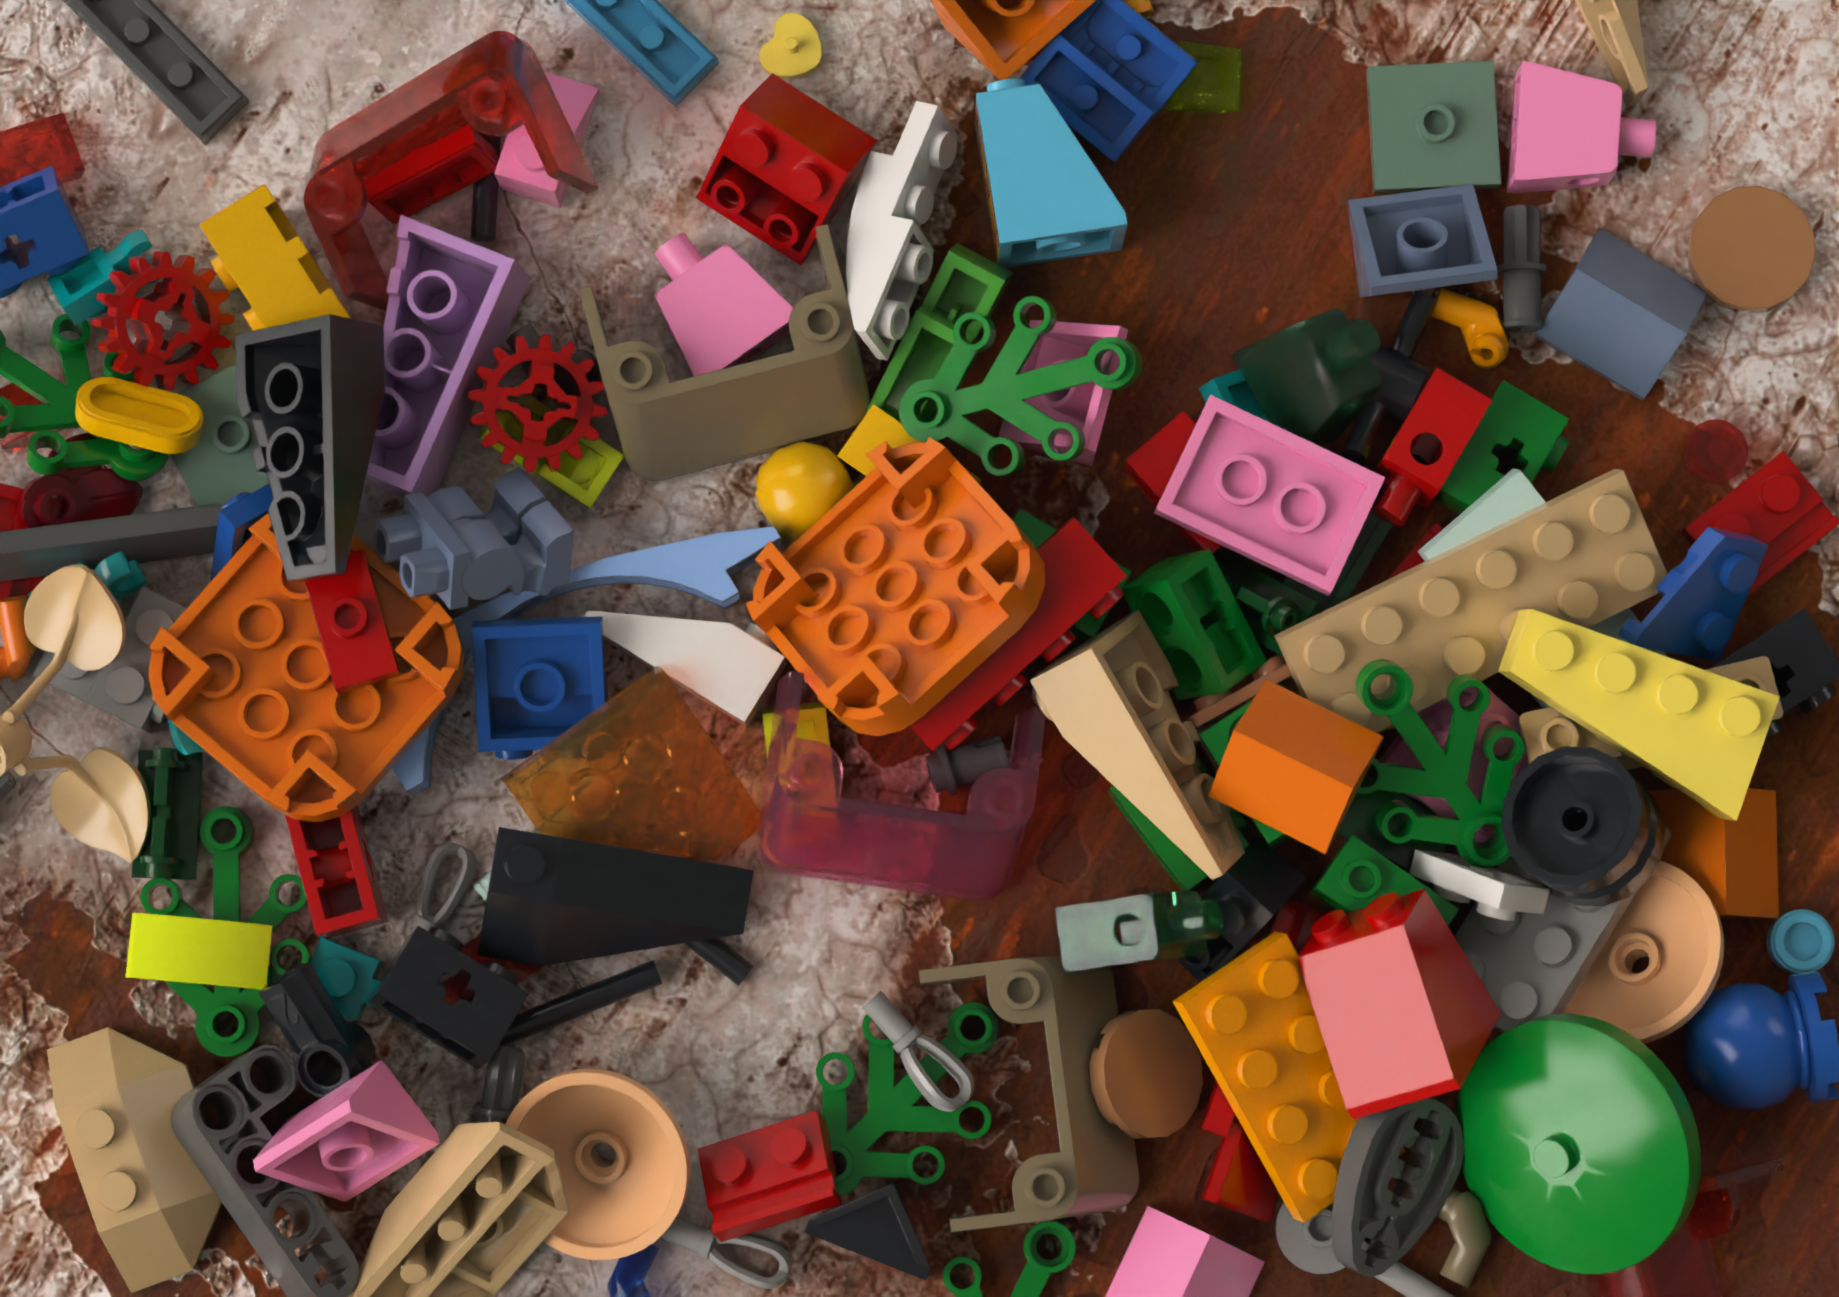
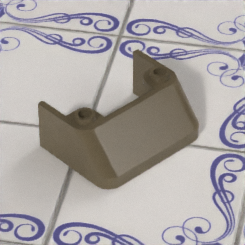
[579,224,870,481]
[919,953,1139,1232]

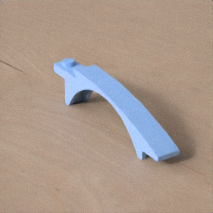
[392,526,782,796]

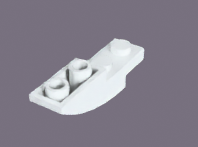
[846,101,959,361]

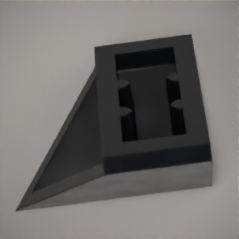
[805,1183,930,1280]

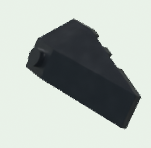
[235,314,385,582]

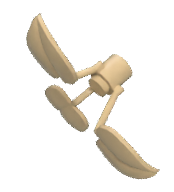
[0,565,151,863]

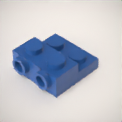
[471,616,610,760]

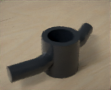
[1342,290,1438,466]

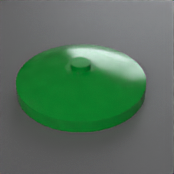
[1455,1014,1701,1274]

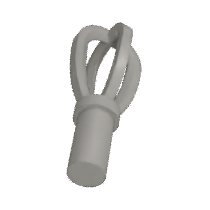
[410,843,477,934]
[862,991,974,1112]
[660,1217,792,1289]

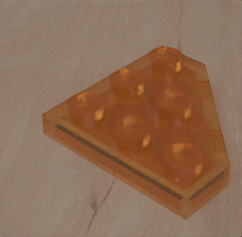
[500,665,769,861]

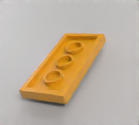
[1172,931,1405,1223]

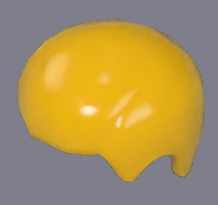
[755,441,854,542]

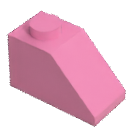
[494,70,600,208]

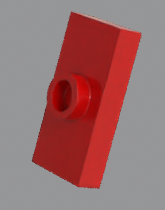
[359,124,499,224]
[304,549,401,694]

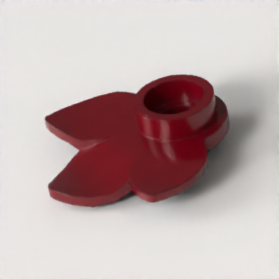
[19,433,143,528]

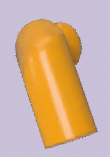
[1431,287,1509,369]

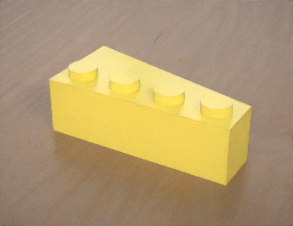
[1498,609,1780,821]

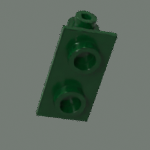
[1215,552,1320,658]
[131,747,203,880]

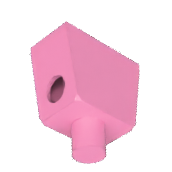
[1506,62,1656,194]
[654,233,793,377]

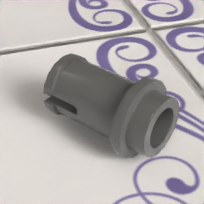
[925,733,1010,796]

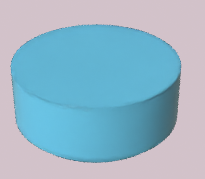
[1766,909,1835,974]

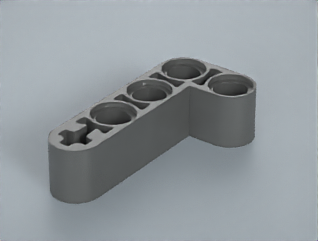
[171,1045,359,1297]

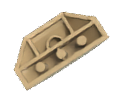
[47,1027,223,1293]
[349,1122,569,1297]

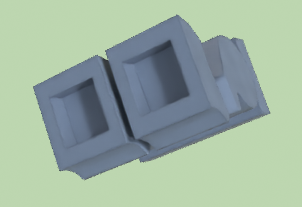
[374,467,574,610]

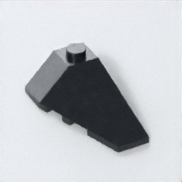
[477,827,754,966]

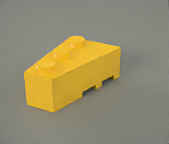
[199,183,351,331]

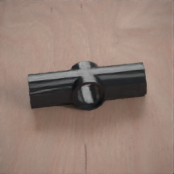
[258,962,374,1097]

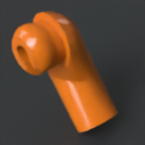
[0,595,36,681]

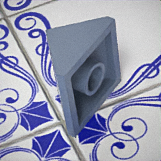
[1348,184,1498,298]
[1534,228,1707,401]

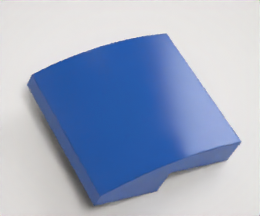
[1019,0,1200,162]

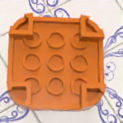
[745,437,1045,737]
[148,514,465,822]

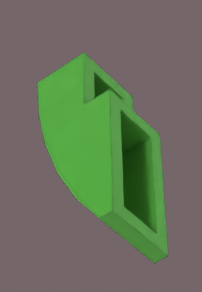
[867,243,1013,423]

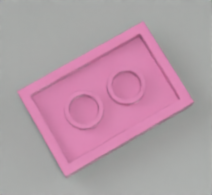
[1154,394,1386,596]

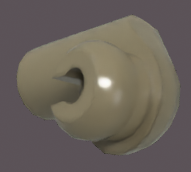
[1437,1188,1491,1288]

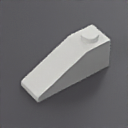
[584,610,787,728]

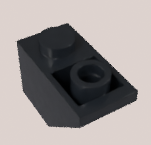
[1158,835,1306,982]

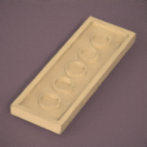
[1274,469,1667,733]

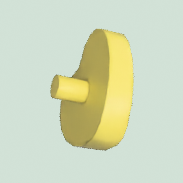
[759,12,822,79]

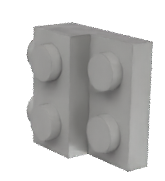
[32,569,187,733]

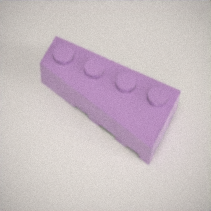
[365,214,530,498]

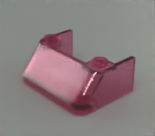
[757,671,1046,901]

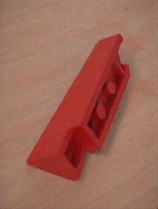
[1198,899,1327,1222]

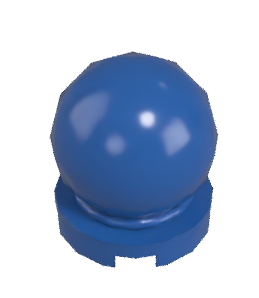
[1682,971,1839,1111]

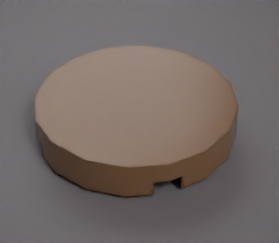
[1687,186,1816,313]
[1089,1009,1203,1139]

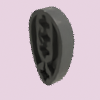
[1332,1098,1464,1277]

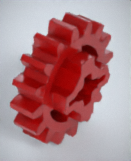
[92,251,235,390]
[467,334,607,473]

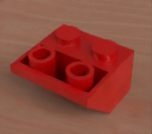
[696,73,878,266]

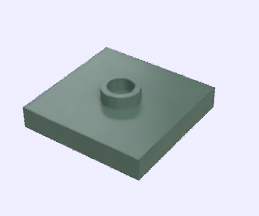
[1366,61,1501,194]
[170,364,269,508]

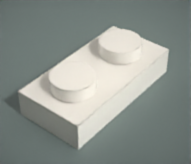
[1409,849,1550,921]

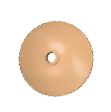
[1561,861,1724,1044]
[505,1069,690,1260]

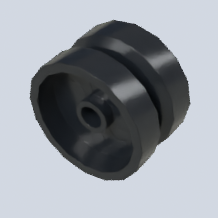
[1501,746,1666,906]

